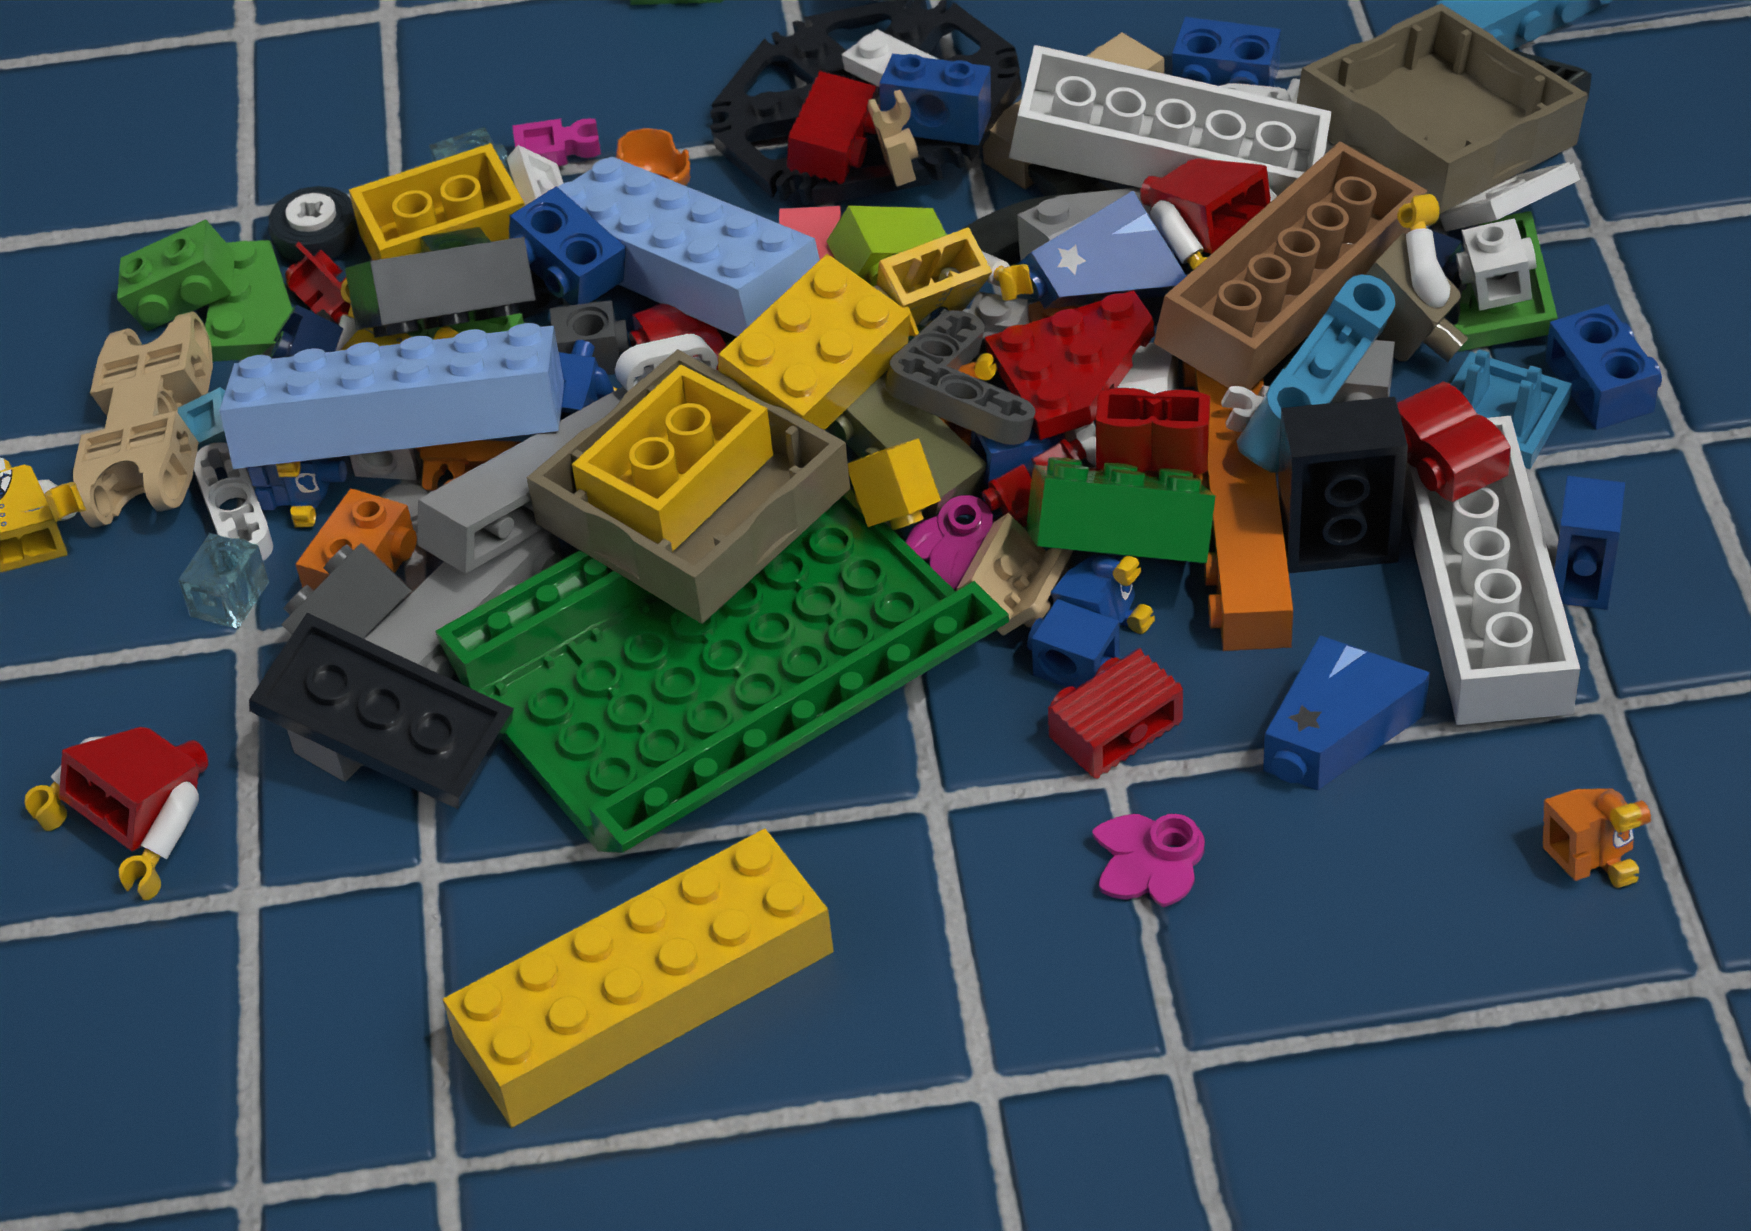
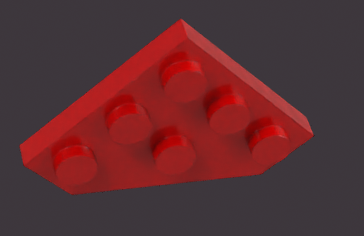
[984,290,1155,440]

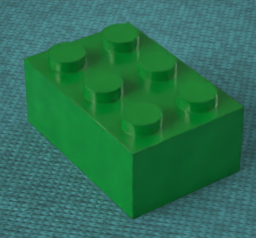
[1026,457,1216,563]

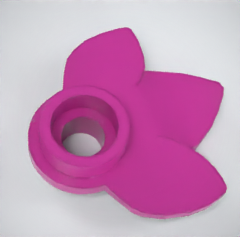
[906,495,993,591]
[1092,814,1205,907]

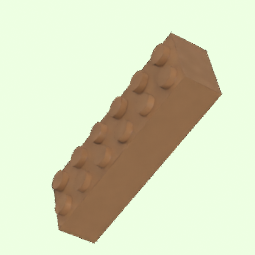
[1154,142,1428,390]

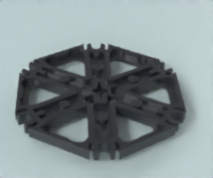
[710,0,1022,206]

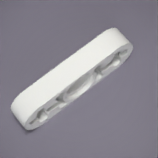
[194,442,273,567]

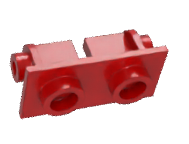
[285,242,351,324]
[982,438,1101,527]

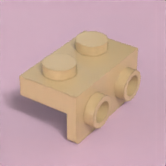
[956,513,1073,636]

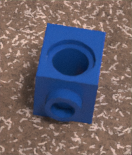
[1027,599,1120,688]

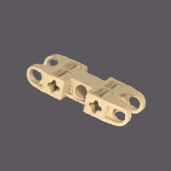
[73,311,213,528]

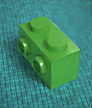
[117,219,235,331]

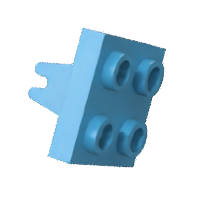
[1451,349,1572,469]

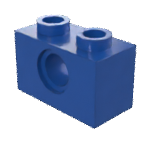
[879,53,991,146]
[1554,476,1625,610]

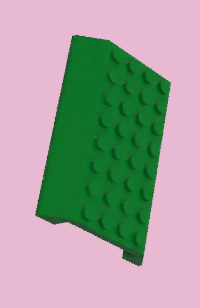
[435,489,1009,853]

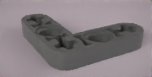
[885,310,1036,445]

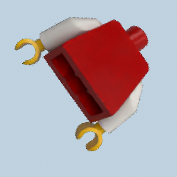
[1140,158,1277,270]
[24,727,208,901]

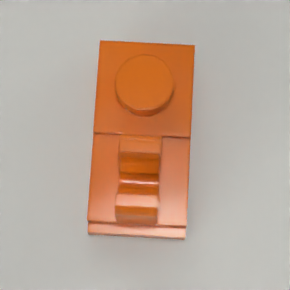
[415,440,521,491]

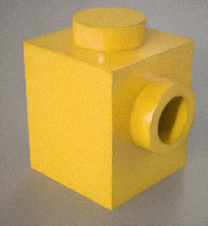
[848,438,941,530]

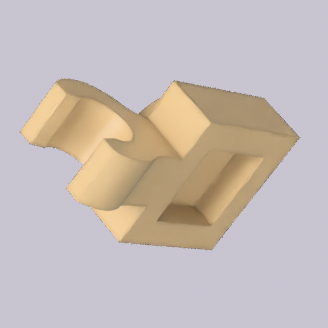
[868,90,919,186]

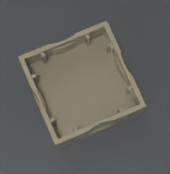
[1296,3,1588,214]
[526,349,850,624]

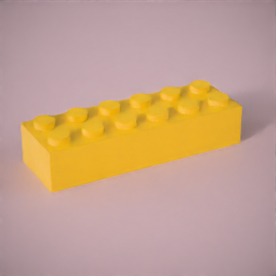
[443,828,834,1128]

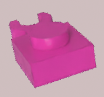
[513,118,601,166]

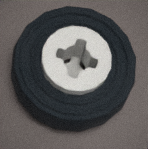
[269,186,359,262]

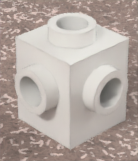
[1456,218,1537,311]

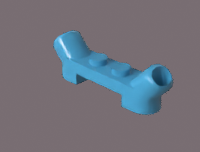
[1237,274,1395,473]

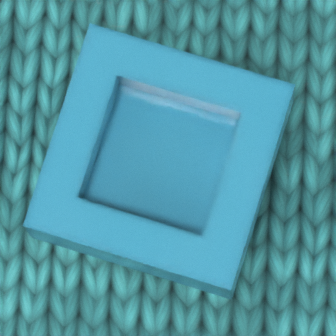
[178,387,227,452]

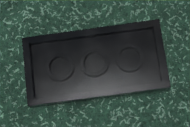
[249,613,514,809]

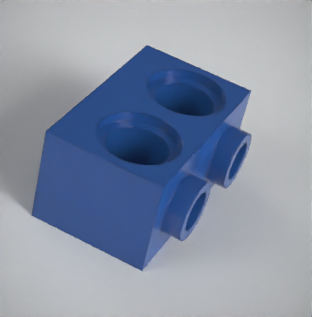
[1172,17,1281,87]
[509,186,626,305]
[1545,304,1662,430]

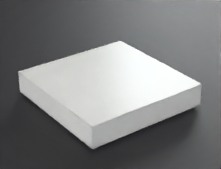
[1439,162,1580,232]

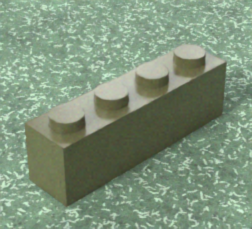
[827,370,987,520]

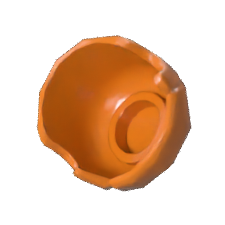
[616,128,690,186]

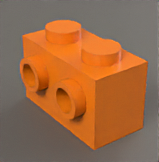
[296,488,417,590]

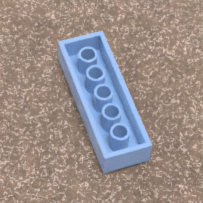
[558,156,820,337]
[219,323,564,469]

